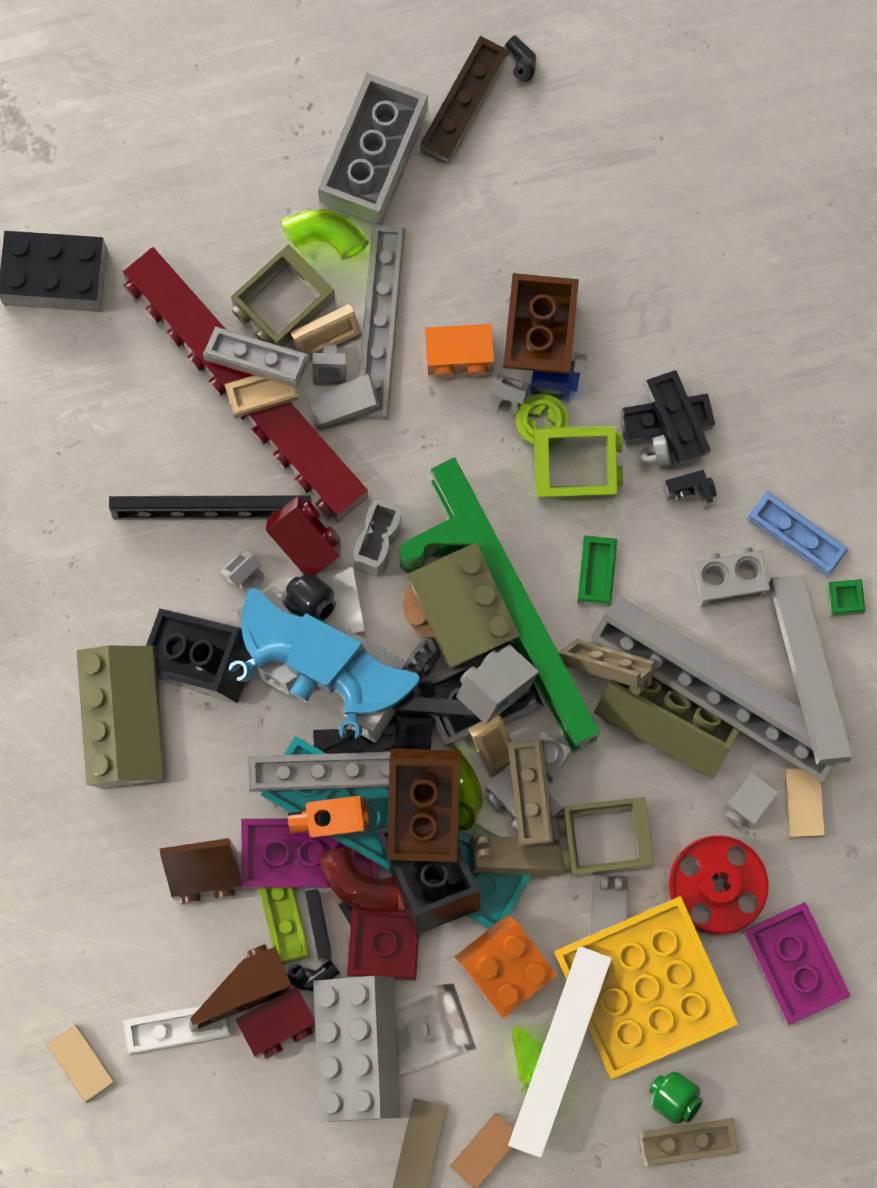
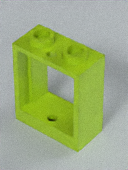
[533,425,623,497]

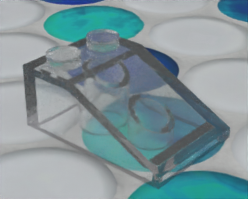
[395,983,476,1078]

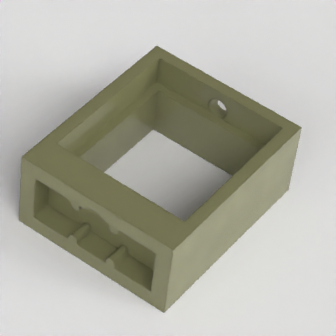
[231,244,335,347]
[557,797,654,878]

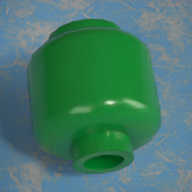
[649,1072,703,1124]

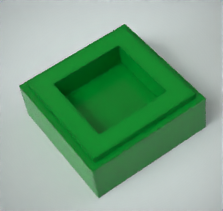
[827,579,866,617]

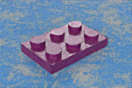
[742,902,851,1026]

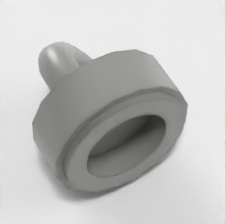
[640,434,673,469]

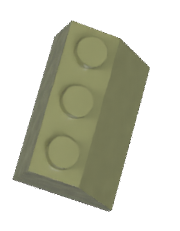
[406,542,520,668]

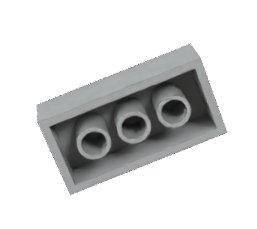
[318,73,428,225]
[313,976,400,1122]

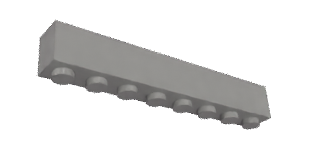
[591,595,850,782]

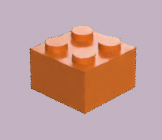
[454,914,557,1018]

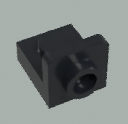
[663,469,717,509]

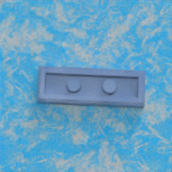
[747,491,849,577]

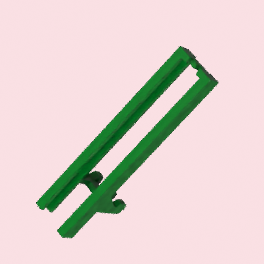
[399,457,600,754]

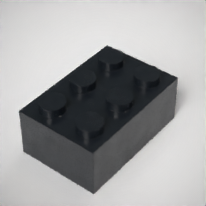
[0,230,108,312]

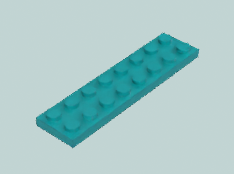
[260,736,531,929]

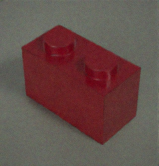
[266,495,341,575]
[235,986,315,1060]

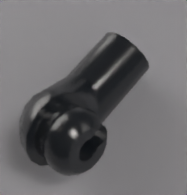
[505,35,537,82]
[287,960,340,992]

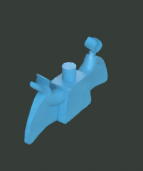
[228,588,420,739]

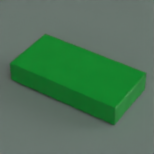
[577,535,617,606]

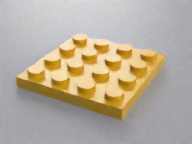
[554,896,738,1079]

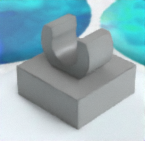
[312,343,347,384]
[491,374,530,415]
[219,549,264,592]

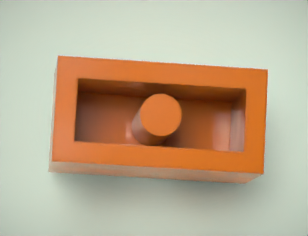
[425,324,494,379]

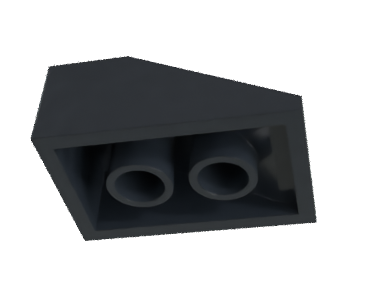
[146,608,252,703]
[418,641,544,746]
[376,826,481,935]

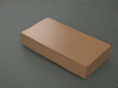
[450,1113,514,1188]

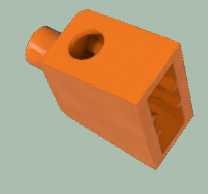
[288,796,370,838]

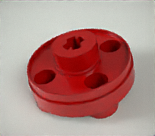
[668,835,769,936]

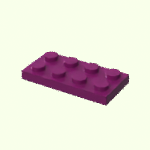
[241,818,379,889]

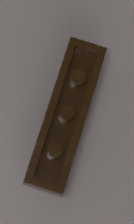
[420,36,509,163]

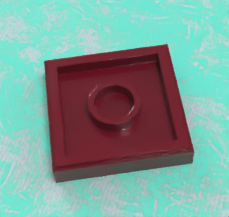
[347,906,419,981]

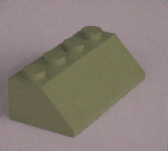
[77,645,165,789]
[594,676,740,779]

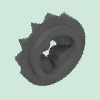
[403,637,441,682]

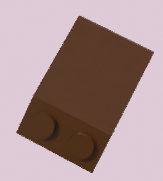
[503,273,579,374]
[387,748,461,862]
[159,838,242,905]
[189,944,291,1032]

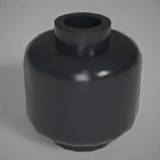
[285,573,336,622]

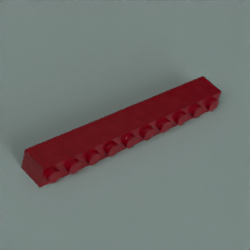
[123,247,369,523]

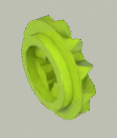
[515,394,569,445]

